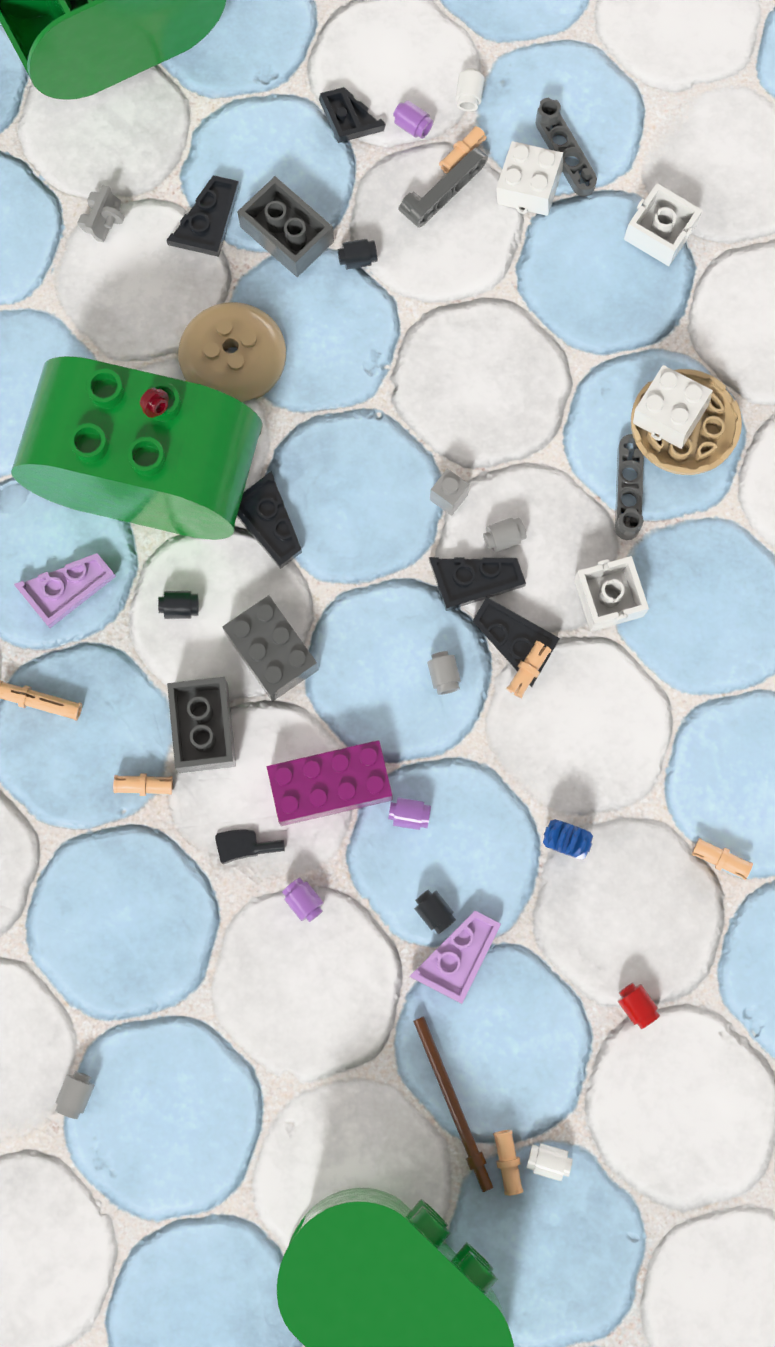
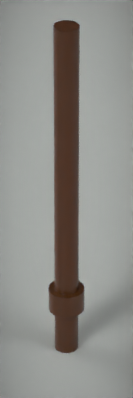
[413,1016,494,1192]

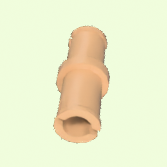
[439,126,487,174]
[506,641,551,698]
[113,773,173,796]
[692,838,753,880]
[493,1130,524,1196]

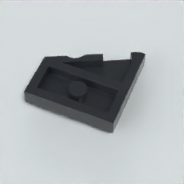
[319,87,386,143]

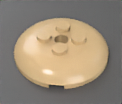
[178,302,286,402]
[631,369,742,475]

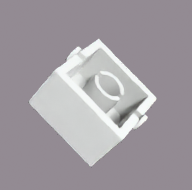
[497,141,563,216]
[624,183,703,266]
[633,365,713,449]
[574,556,649,632]

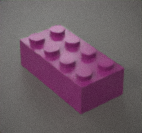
[266,740,393,826]

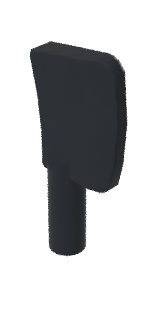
[215,830,285,864]

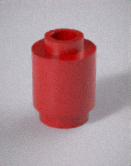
[617,983,660,1029]

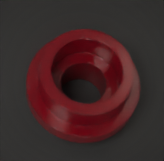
[140,388,169,418]

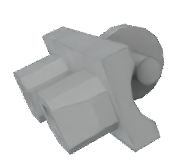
[77,185,124,242]

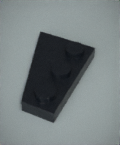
[166,175,240,257]
[237,471,302,569]
[429,557,526,611]
[473,597,560,688]

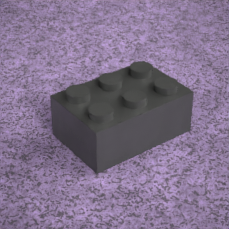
[237,176,334,277]
[222,595,319,702]
[167,677,236,773]

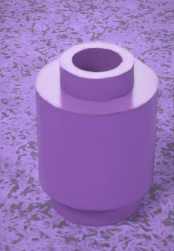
[393,100,433,139]
[388,797,431,830]
[282,877,324,922]

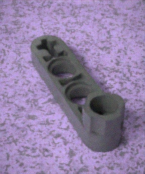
[535,97,597,197]
[398,147,488,228]
[615,434,644,540]

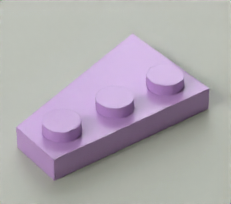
[14,553,116,628]
[409,911,501,1004]

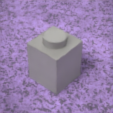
[430,469,470,516]

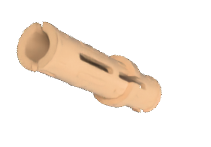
[0,680,82,721]

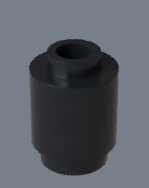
[337,239,378,270]
[158,591,199,619]
[414,890,456,934]

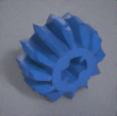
[543,819,593,860]

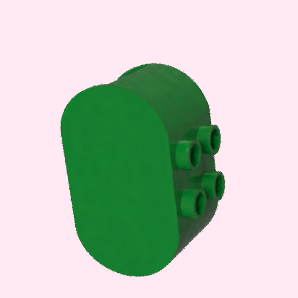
[0,0,226,100]
[11,356,263,540]
[277,1188,514,1347]

